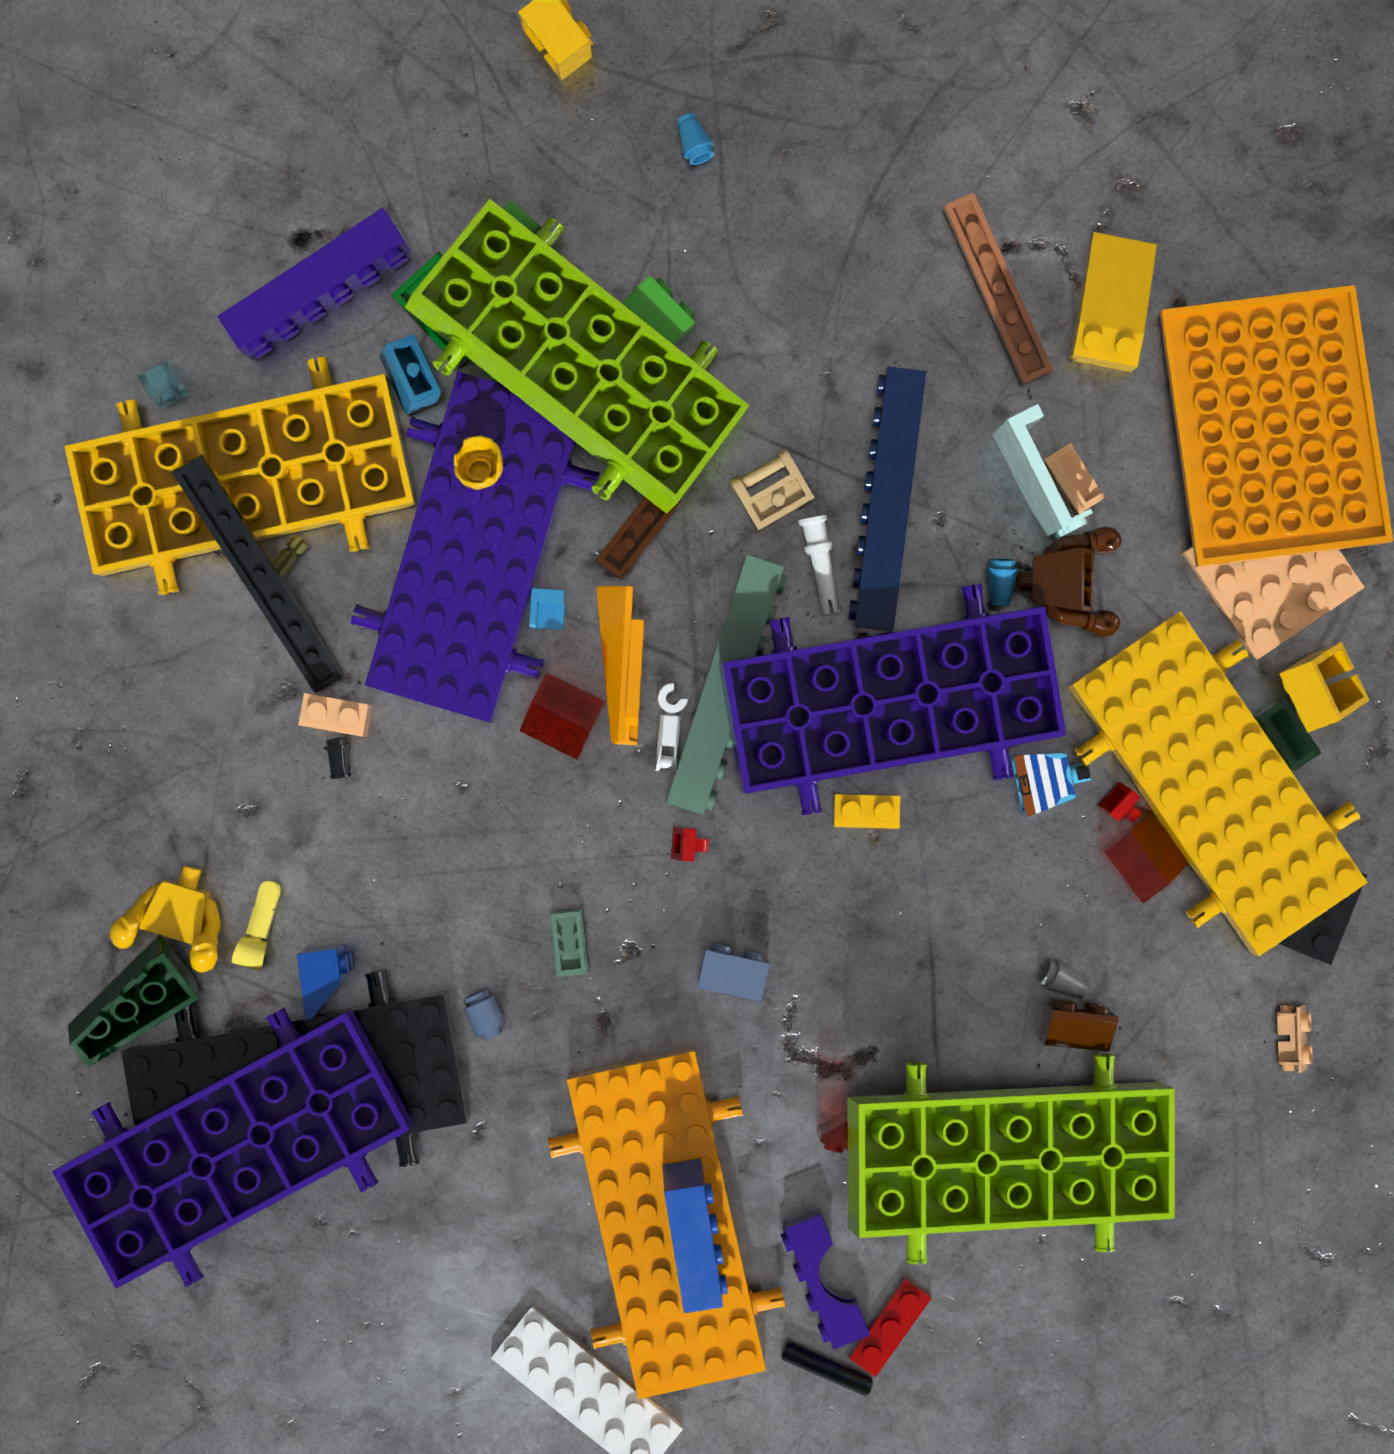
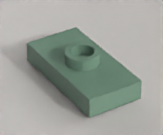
[549,908,589,977]

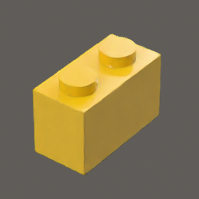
[832,793,900,829]

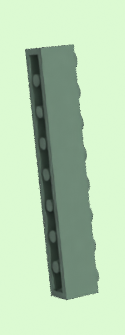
[666,555,788,815]

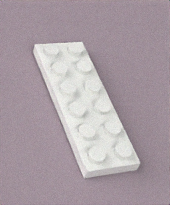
[491,1305,683,1454]

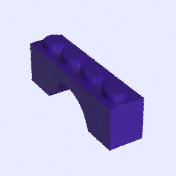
[780,1208,870,1350]

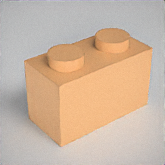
[298,693,373,737]

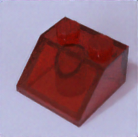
[1098,811,1189,904]

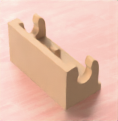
[1043,443,1105,517]

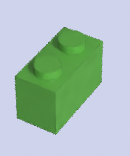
[621,275,695,346]

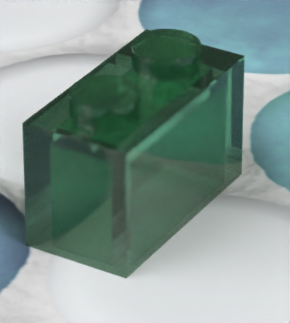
[1253,698,1322,771]

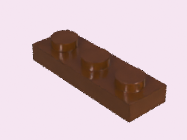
[596,496,681,580]

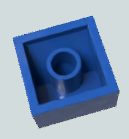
[297,944,353,1020]

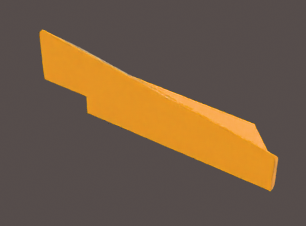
[596,586,645,745]

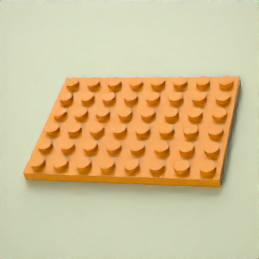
[1159,285,1393,568]

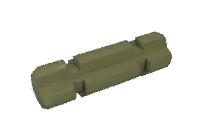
[272,535,308,579]

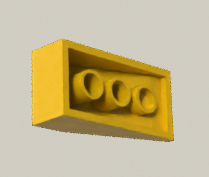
[1068,232,1157,372]

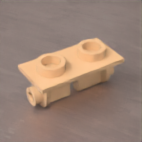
[1277,1004,1313,1073]

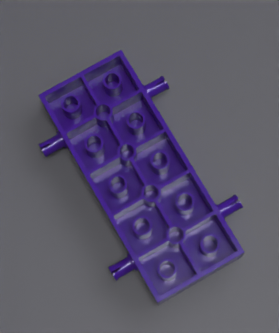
[351,371,600,723]
[718,584,1066,815]
[52,1007,414,1289]

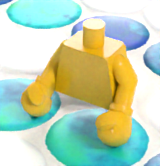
[109,865,221,973]

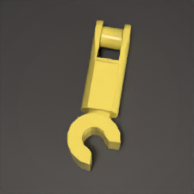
[232,881,281,972]

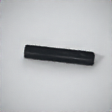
[781,1343,873,1397]

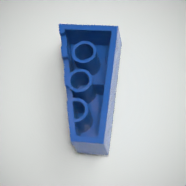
[662,1159,728,1313]

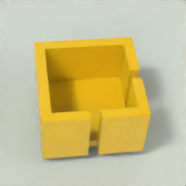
[518,0,593,81]
[1279,641,1369,733]

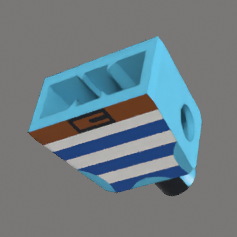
[1010,753,1091,817]

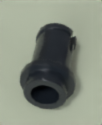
[324,737,351,779]

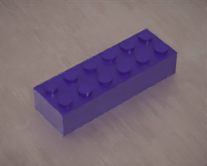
[217,208,412,359]

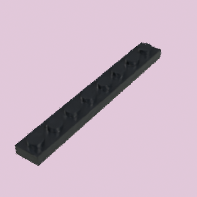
[172,454,343,693]

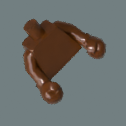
[1017,526,1122,637]

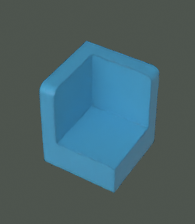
[529,588,566,630]

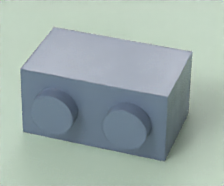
[697,943,770,1002]

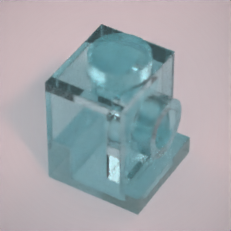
[138,360,189,410]

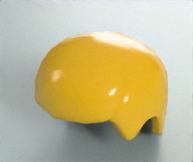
[454,435,504,490]

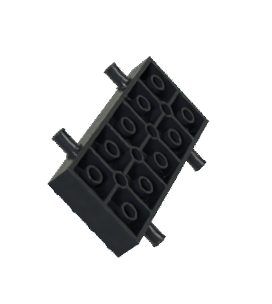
[121,970,470,1167]

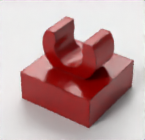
[1098,782,1142,823]
[671,826,709,862]

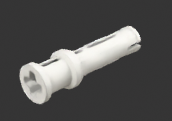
[798,515,842,615]

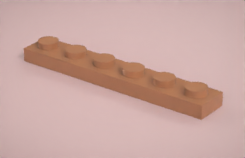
[943,192,1053,385]

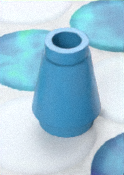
[677,113,714,165]
[986,558,1019,606]

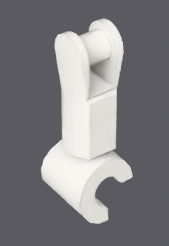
[655,682,688,772]

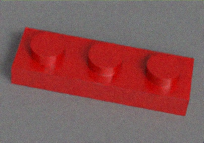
[848,1277,932,1377]

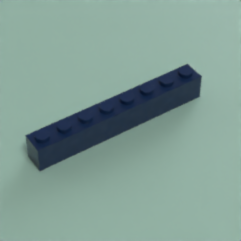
[848,366,927,632]

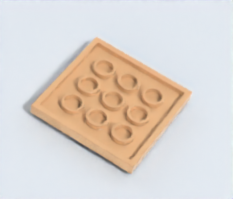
[1183,546,1365,660]

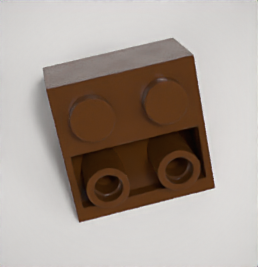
[1040,998,1119,1052]

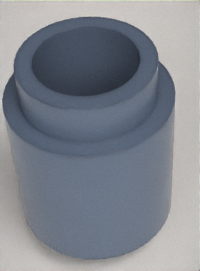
[463,989,505,1040]

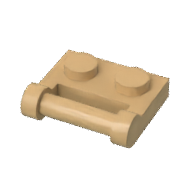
[729,448,815,531]

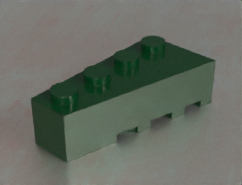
[68,934,199,1067]

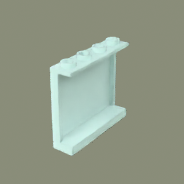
[993,404,1093,540]

